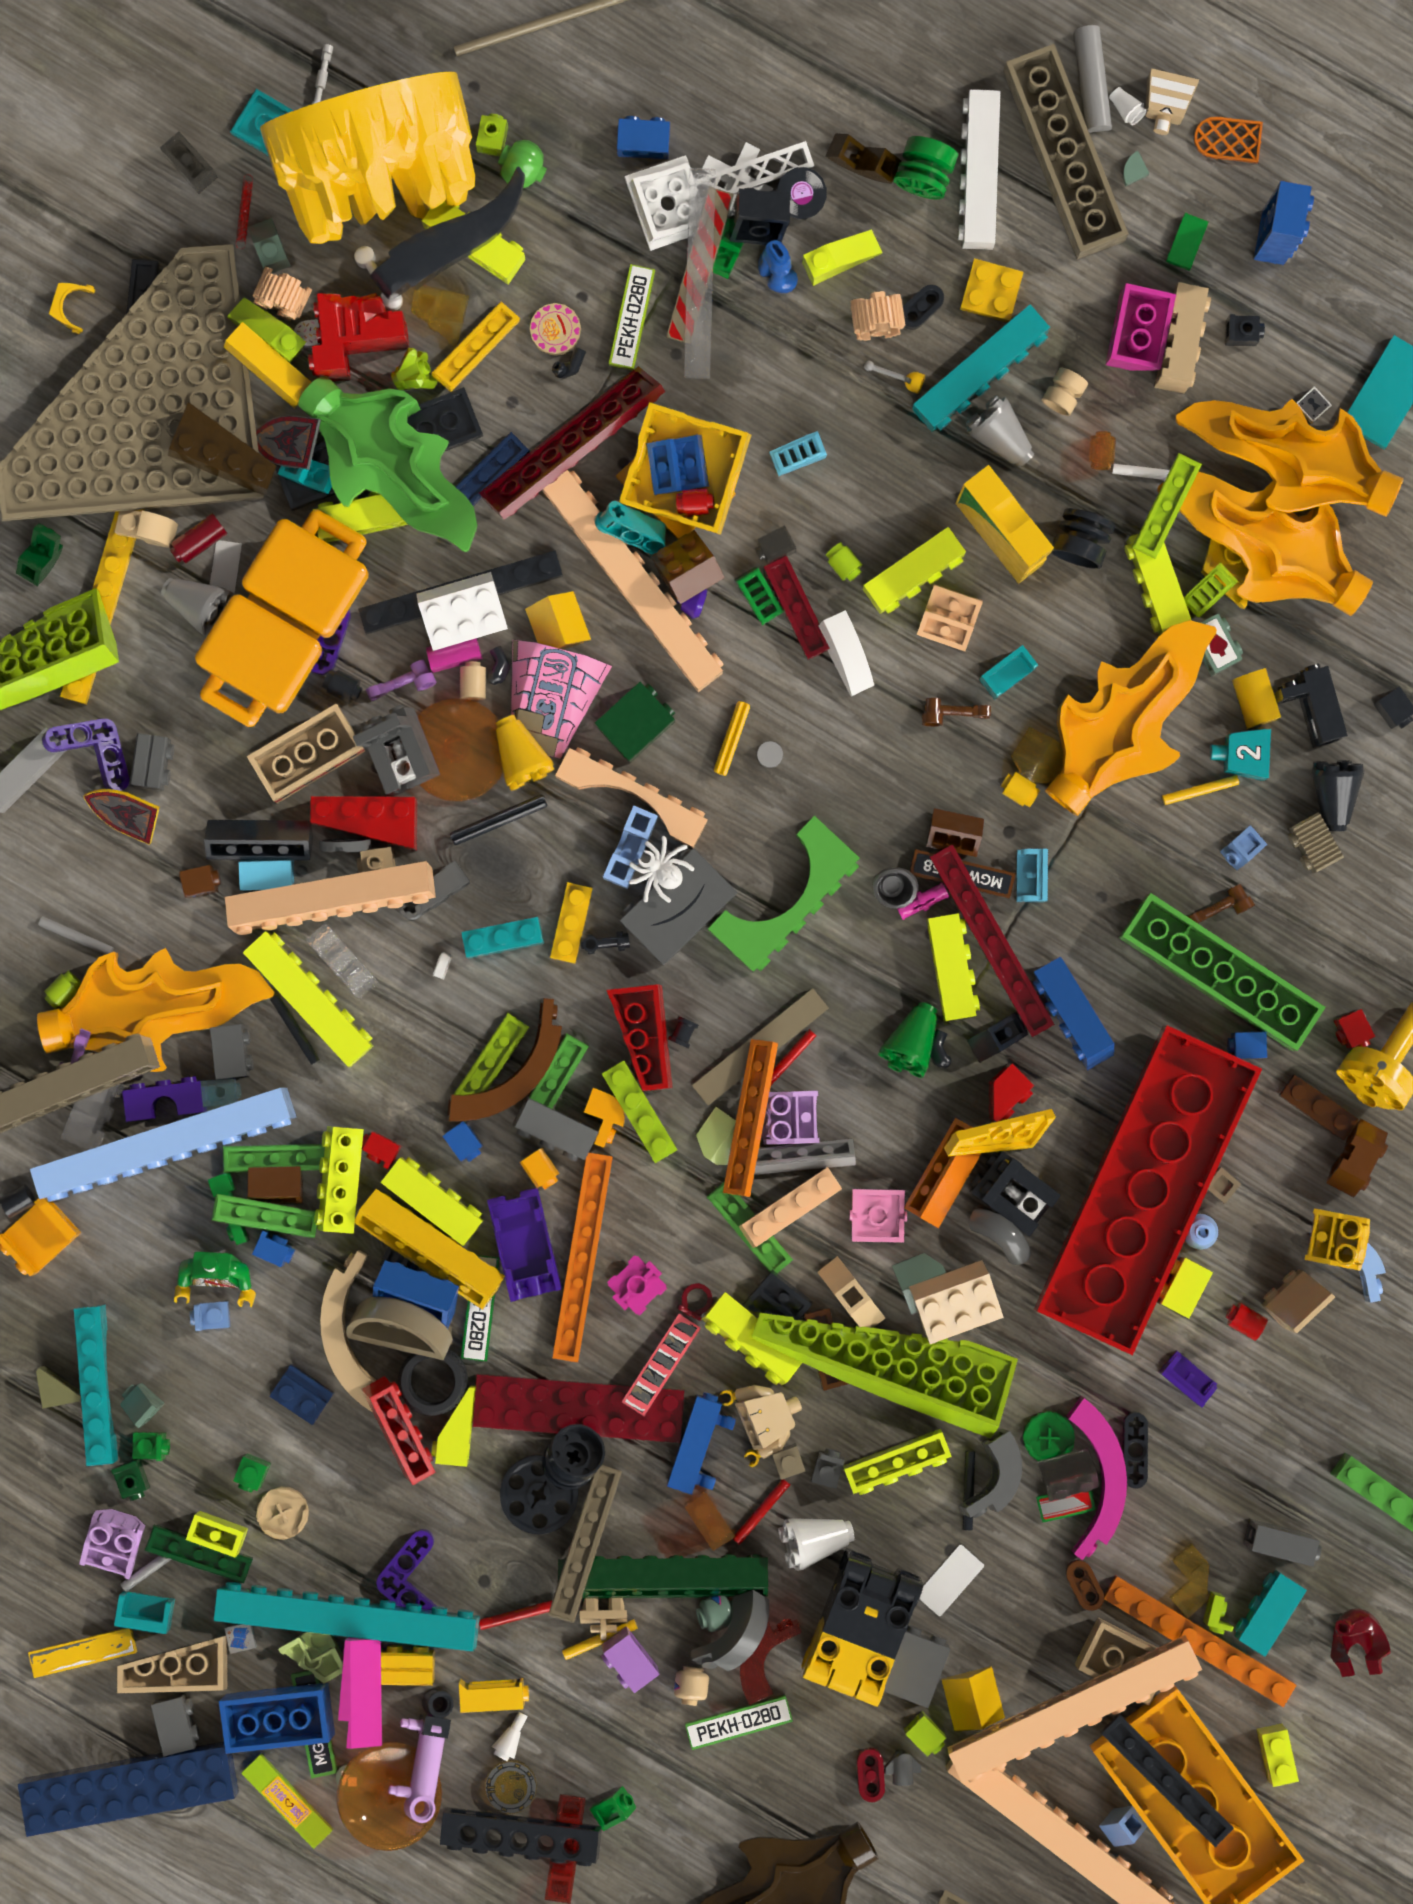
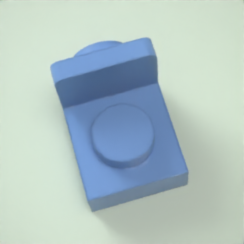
[1220,825,1267,870]
[190,1301,230,1331]

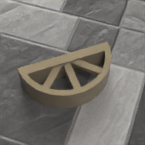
[346,1297,453,1360]

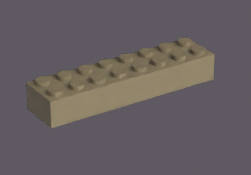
[1003,44,1129,260]

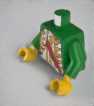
[174,1252,256,1307]

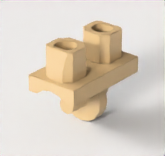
[580,1598,627,1640]

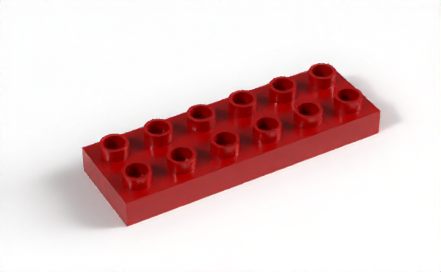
[1034,1025,1262,1356]

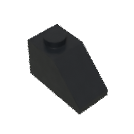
[967,1012,1029,1063]

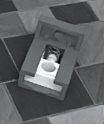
[353,705,441,795]

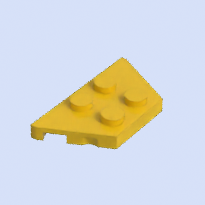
[1201,539,1248,609]

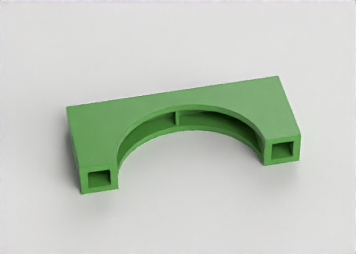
[708,816,860,972]

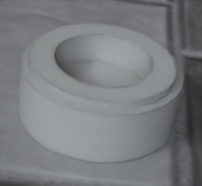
[757,741,783,768]

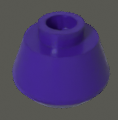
[677,589,708,619]

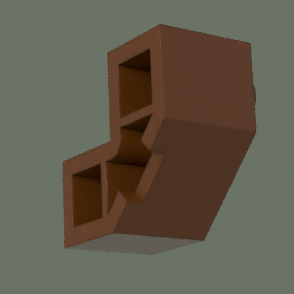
[1327,1118,1388,1198]

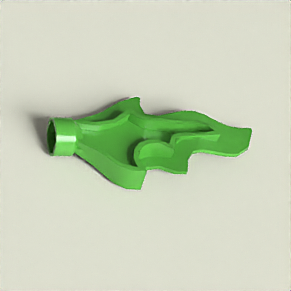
[298,376,478,552]

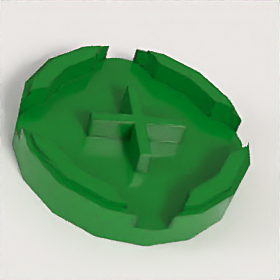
[1023,1411,1075,1464]

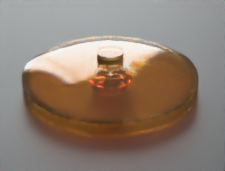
[407,698,503,802]
[337,1742,442,1851]

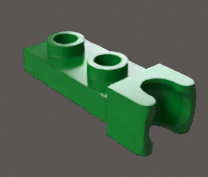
[208,1172,250,1245]

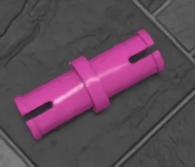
[897,882,949,920]

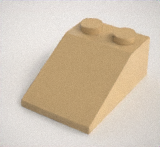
[1261,1270,1335,1333]

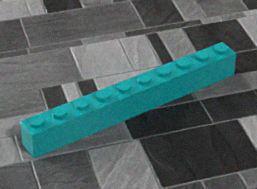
[214,1582,480,1652]

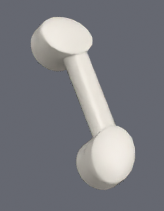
[354,246,403,311]

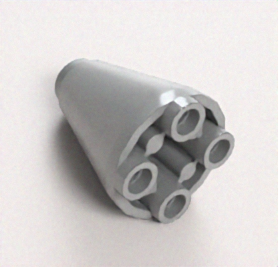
[966,395,1034,467]
[161,578,234,637]

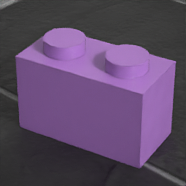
[601,1626,660,1693]

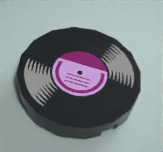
[776,167,827,219]

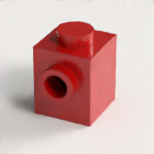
[1333,1009,1375,1048]

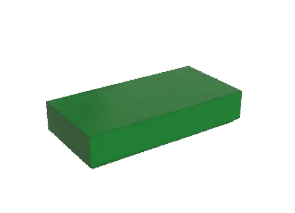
[1166,213,1209,271]

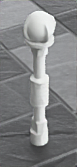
[312,44,333,104]

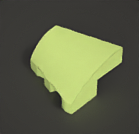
[278,1632,344,1683]

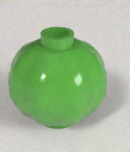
[498,140,547,188]

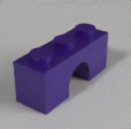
[122,1076,207,1122]

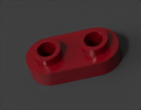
[857,1747,885,1802]

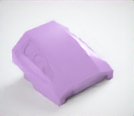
[762,1091,820,1144]
[80,1509,145,1579]

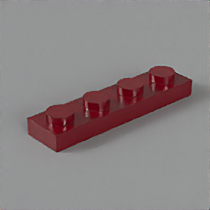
[763,556,830,660]

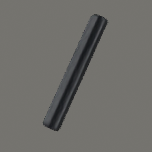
[450,794,547,845]

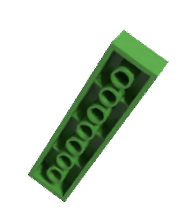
[1119,893,1326,1051]

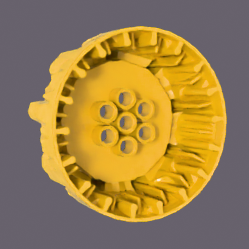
[260,72,475,244]

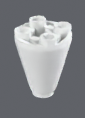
[778,1518,854,1571]

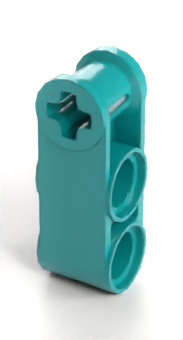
[594,501,666,554]

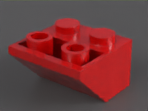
[989,1063,1034,1122]

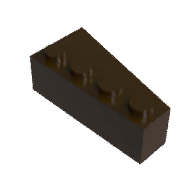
[168,402,276,496]

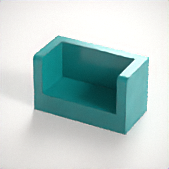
[979,645,1038,700]
[114,1591,175,1634]

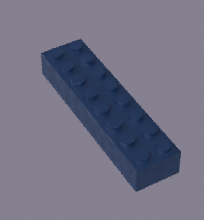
[18,1741,239,1837]

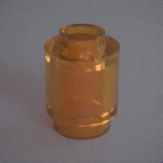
[1089,431,1116,470]

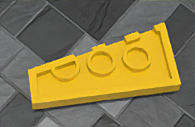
[944,1109,1056,1156]

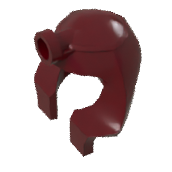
[1330,1608,1391,1677]

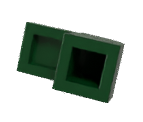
[16,523,63,587]

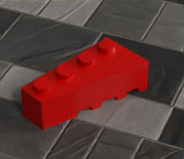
[310,796,417,851]
[606,984,673,1091]

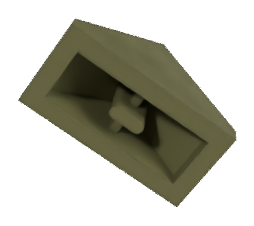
[36,1366,81,1409]

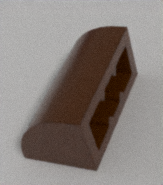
[926,808,984,857]
[247,1166,303,1204]

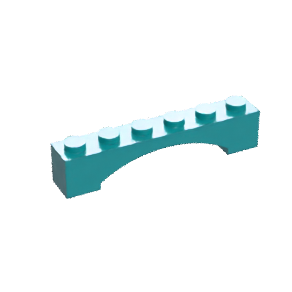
[74,1304,118,1466]

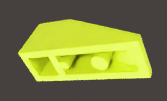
[802,229,882,286]
[431,1385,476,1467]

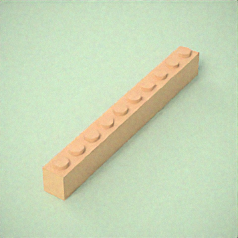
[542,470,723,692]
[947,1635,1202,1783]
[945,1759,1174,1904]

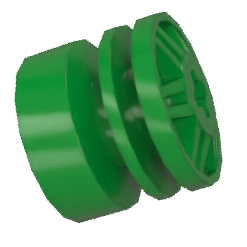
[894,136,958,200]

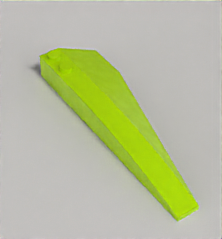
[0,588,119,710]
[752,1313,1018,1439]

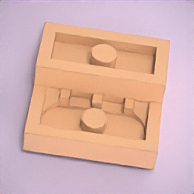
[917,584,983,651]

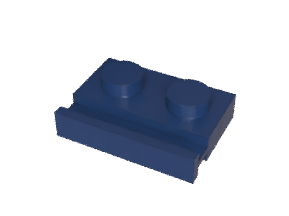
[269,1364,334,1425]

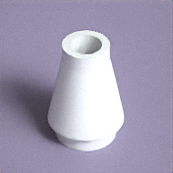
[1109,87,1146,125]

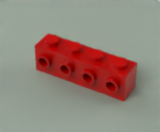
[361,1376,436,1485]

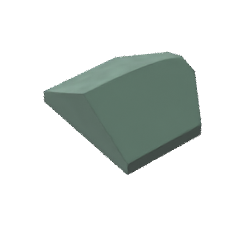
[892,1253,946,1314]

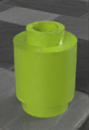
[825,542,863,582]
[44,970,82,1009]

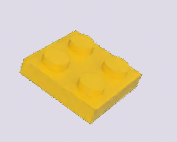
[960,258,1024,323]

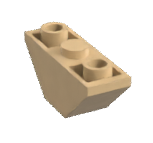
[817,1256,885,1328]

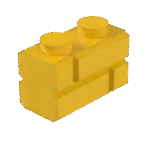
[381,1645,435,1686]

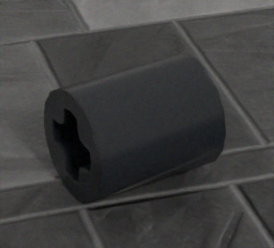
[0,1184,36,1218]

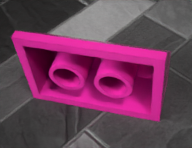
[1105,283,1176,371]

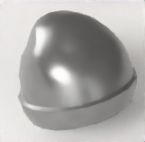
[873,867,918,908]

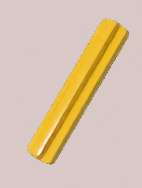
[714,701,750,776]

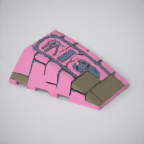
[511,640,612,759]

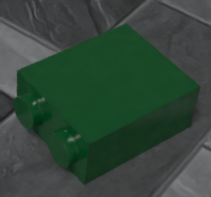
[594,682,676,763]

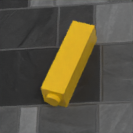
[224,322,312,409]

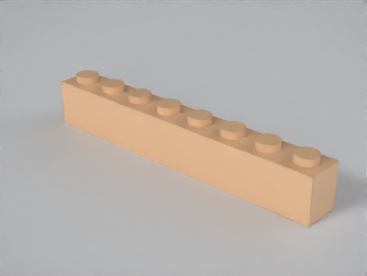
[225,861,436,935]

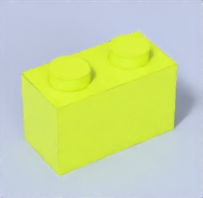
[1158,1257,1213,1319]
[186,1511,248,1557]
[1256,1723,1299,1787]

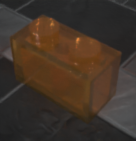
[684,1489,735,1551]

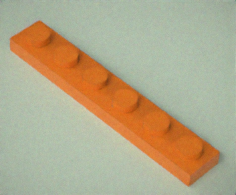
[723,1039,778,1197]

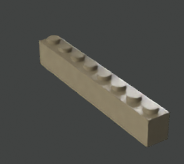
[0,1034,160,1134]

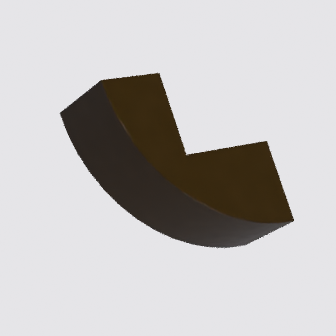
[825,133,902,184]

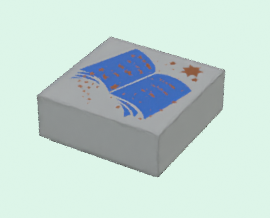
[224,1624,257,1654]

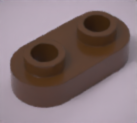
[1065,1559,1104,1611]

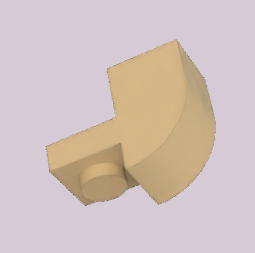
[115,510,178,549]

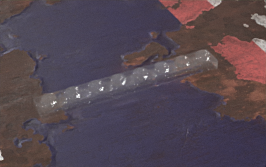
[684,168,716,379]

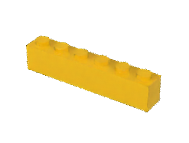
[355,1189,505,1310]

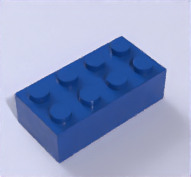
[1253,181,1314,265]
[219,1683,335,1754]

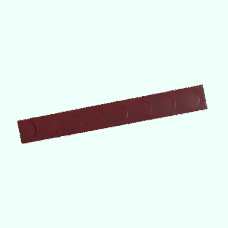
[930,844,1055,1037]

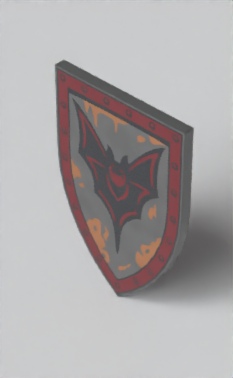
[256,416,321,470]

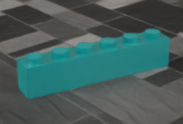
[912,304,1050,432]

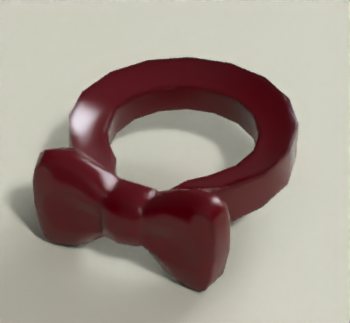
[677,1283,713,1321]

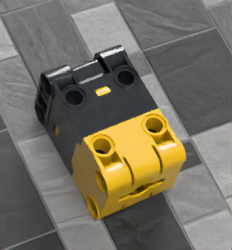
[801,1548,924,1707]

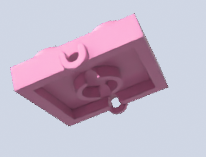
[849,1189,907,1242]

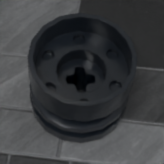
[1051,508,1115,569]
[542,1424,605,1490]

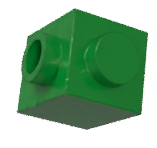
[233,1453,271,1493]

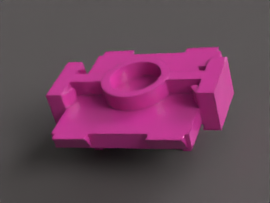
[607,1255,667,1316]

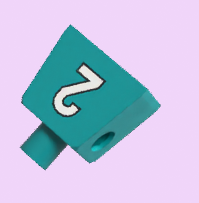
[1210,729,1271,781]

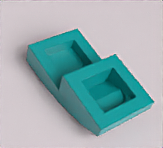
[278,460,332,494]

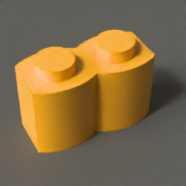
[520,1148,560,1190]

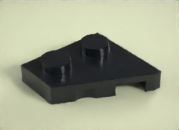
[742,1270,813,1320]

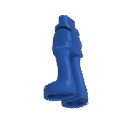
[758,240,798,293]

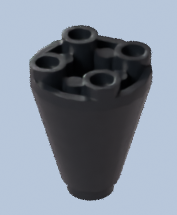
[1312,760,1364,831]

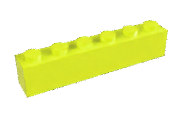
[243,931,373,1067]

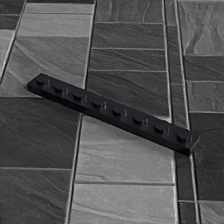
[358,550,563,635]

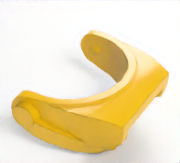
[48,283,95,334]

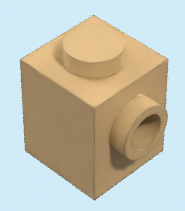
[357,847,396,873]

